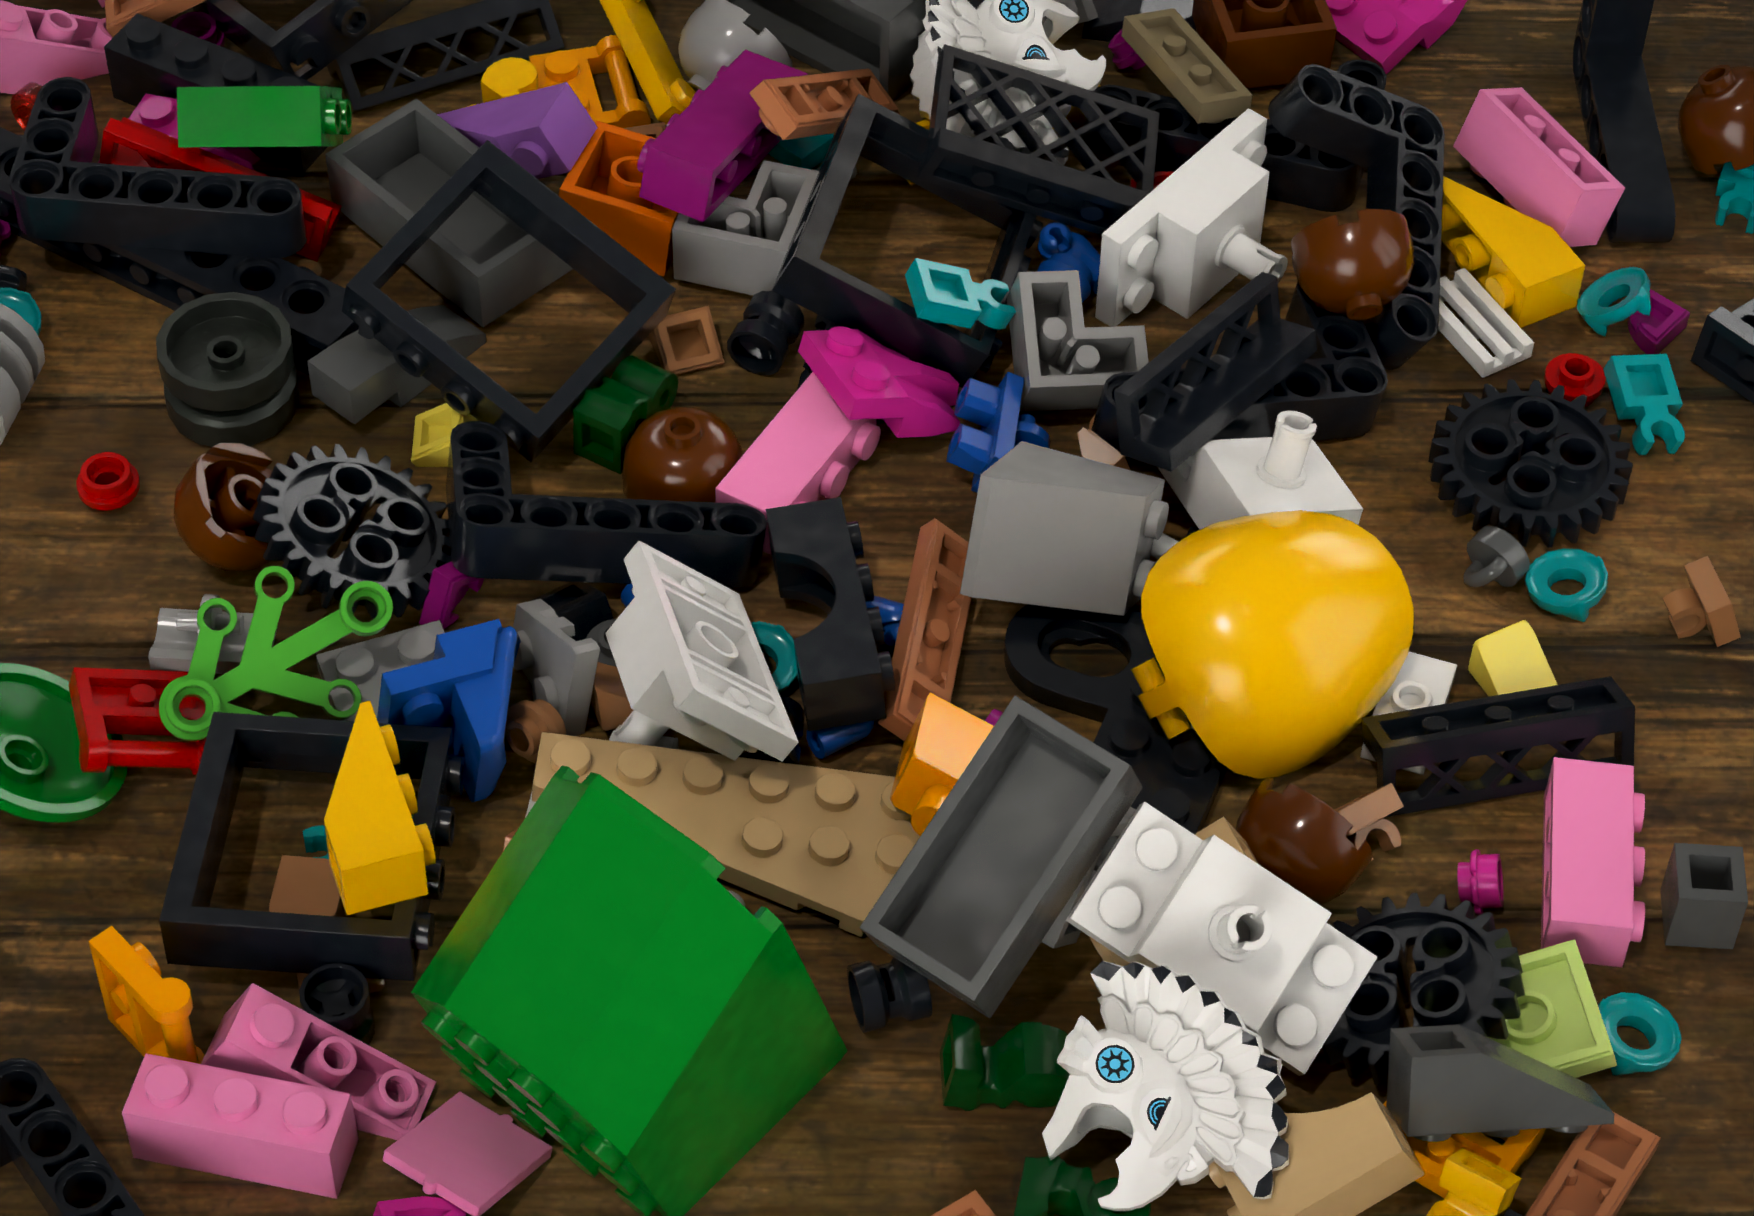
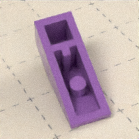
[437,82,598,179]

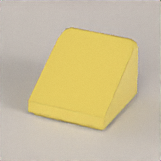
[411,403,478,467]
[1468,620,1558,696]

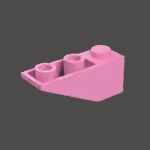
[0,0,113,95]
[201,983,436,1140]

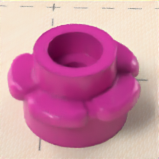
[1457,849,1504,915]

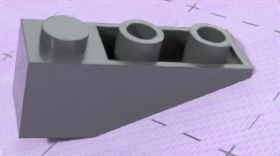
[1386,1025,1615,1142]

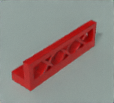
[99,117,342,262]

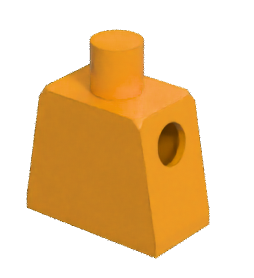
[890,692,994,836]

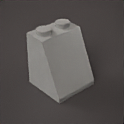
[960,441,1169,616]

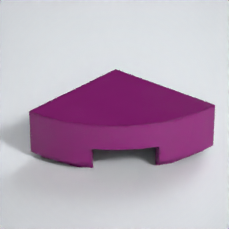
[1627,289,1690,354]
[419,561,485,629]

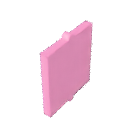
[383,1091,553,1216]

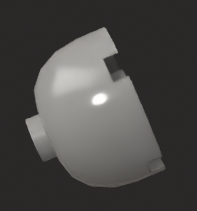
[678,0,793,92]

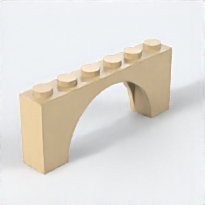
[1089,816,1425,1216]

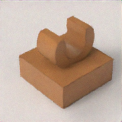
[1663,556,1741,647]
[1334,783,1404,861]

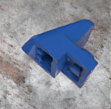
[377,619,521,802]

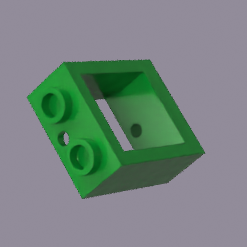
[177,86,352,148]

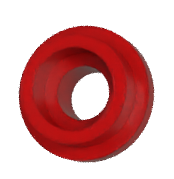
[1544,353,1606,407]
[76,452,140,510]

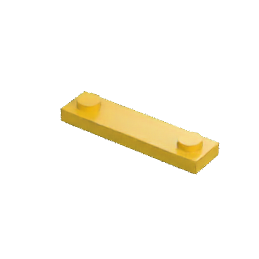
[599,0,696,126]

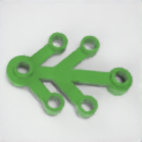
[159,566,393,741]

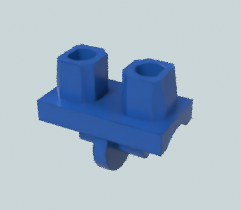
[946,372,1051,493]

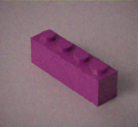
[637,49,808,222]

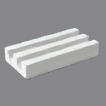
[1438,268,1534,378]

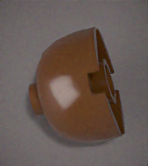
[1678,65,1754,174]
[1291,209,1414,320]
[622,407,743,502]
[173,442,273,571]
[1236,778,1373,905]

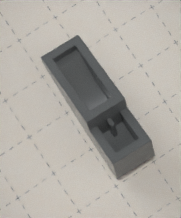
[307,305,487,425]

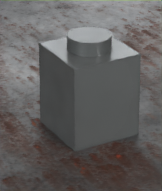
[1660,843,1748,949]

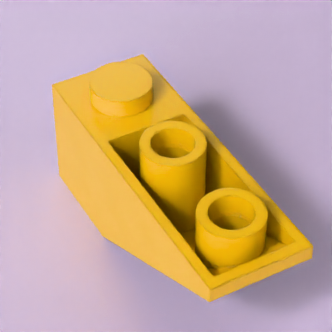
[1441,176,1585,328]
[324,701,436,915]

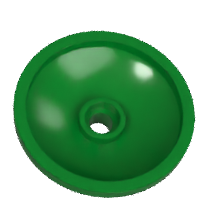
[0,663,128,822]

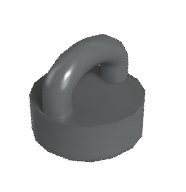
[1463,526,1530,588]

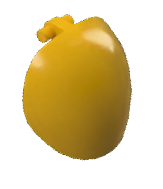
[1131,510,1414,779]

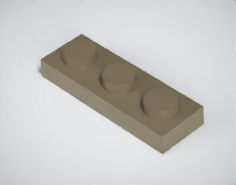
[1121,8,1253,124]

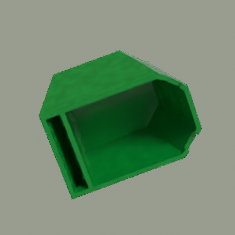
[411,765,848,1216]

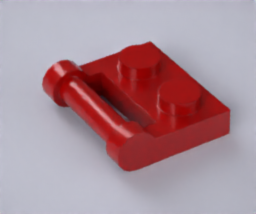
[68,667,206,775]

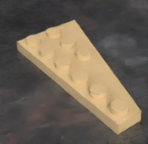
[532,732,920,937]

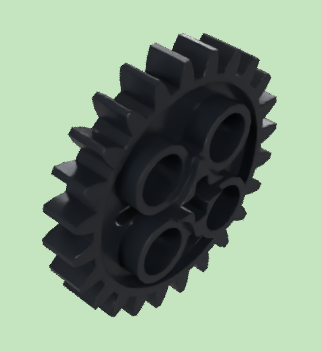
[1428,379,1633,548]
[252,444,451,619]
[1322,893,1525,1085]

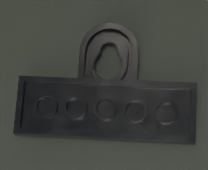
[1004,526,1228,834]

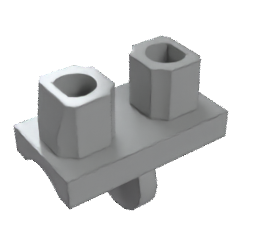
[148,594,278,674]

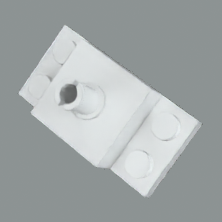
[1095,108,1288,327]
[1158,410,1363,530]
[605,540,799,762]
[1066,802,1377,1076]

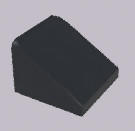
[530,582,614,641]

